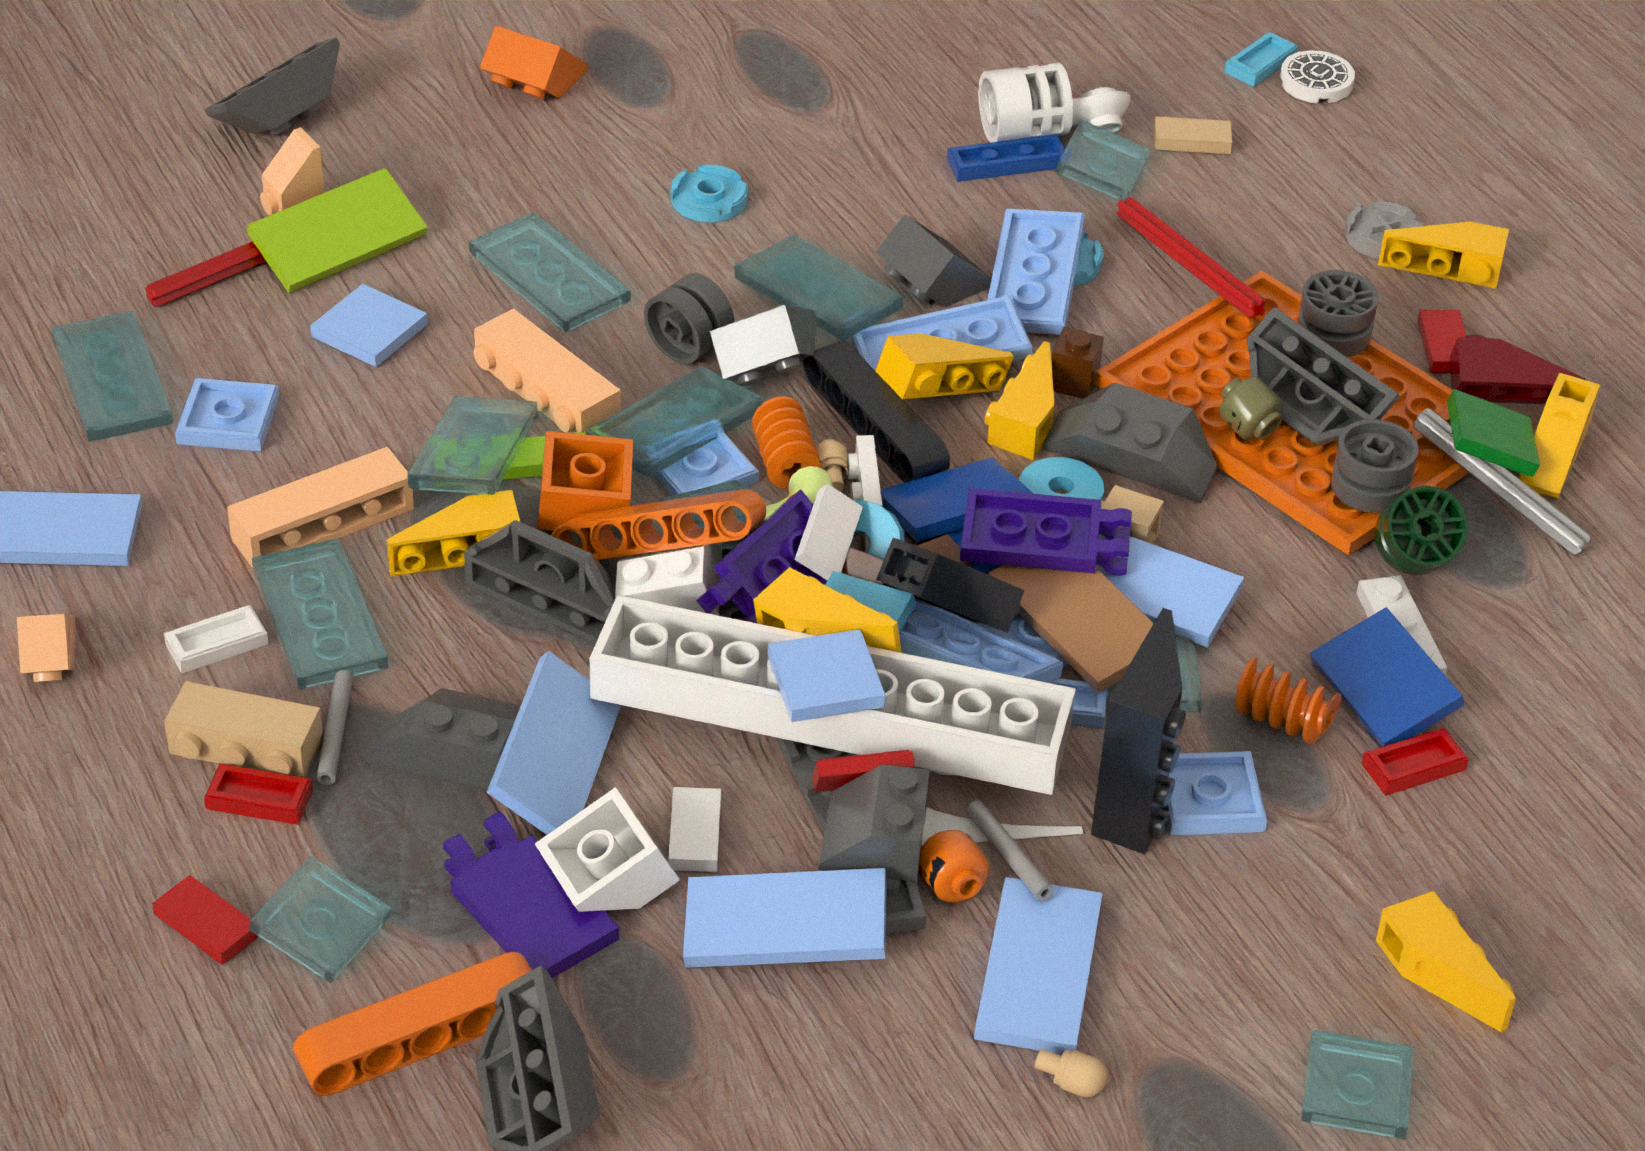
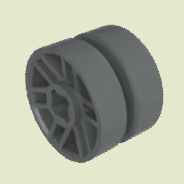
[1297,270,1379,357]
[644,273,735,364]
[1331,419,1419,513]

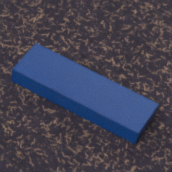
[947,134,1069,182]

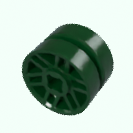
[1375,486,1468,575]

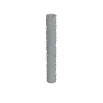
[316,670,353,785]
[966,800,1054,901]

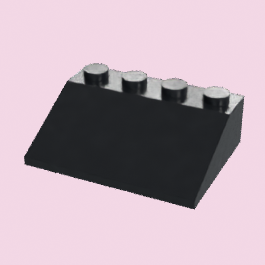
[1091,608,1186,855]

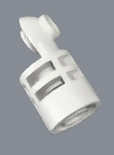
[978,62,1131,143]

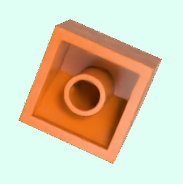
[480,25,589,100]
[537,431,633,533]

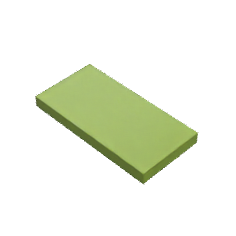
[247,168,428,293]

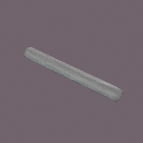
[1414,408,1592,556]

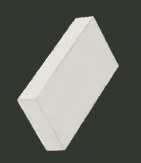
[795,483,863,581]
[164,605,269,674]
[668,787,721,872]

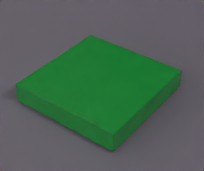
[1447,389,1540,477]

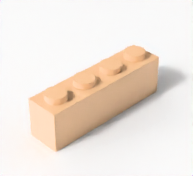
[473,308,621,433]
[227,447,414,570]

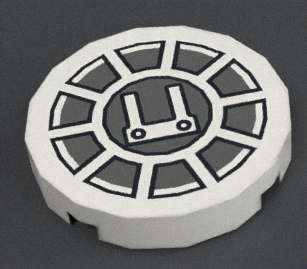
[1280,50,1355,103]

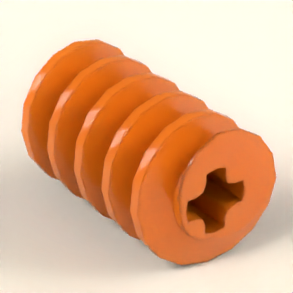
[752,396,822,491]
[1235,657,1342,745]

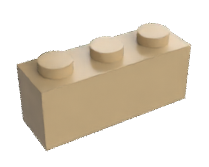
[164,681,323,778]

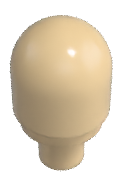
[815,439,848,492]
[1034,1048,1107,1097]

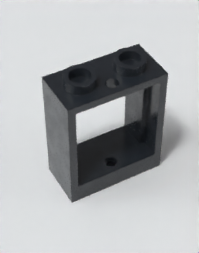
[876,537,1025,633]

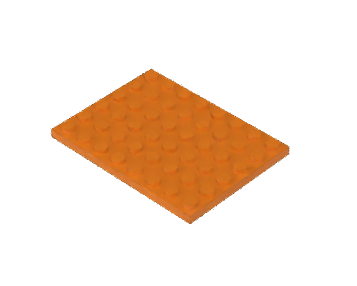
[1094,270,1470,556]

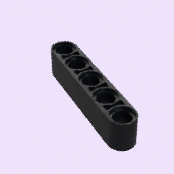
[803,340,950,483]

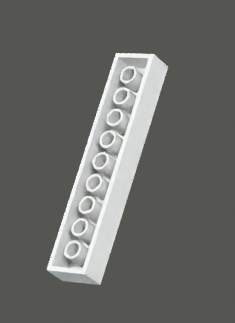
[589,595,1076,795]

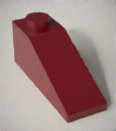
[1450,335,1586,404]

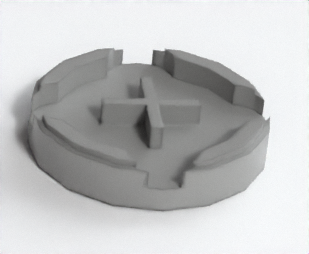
[1344,201,1424,259]

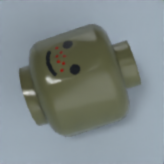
[1219,377,1283,440]

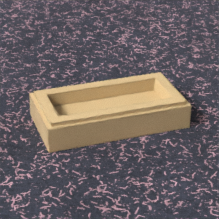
[1154,116,1232,154]

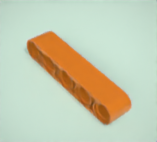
[551,489,767,560]
[292,952,532,1096]

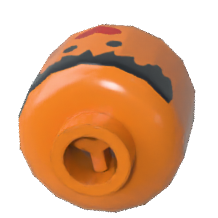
[918,830,989,903]

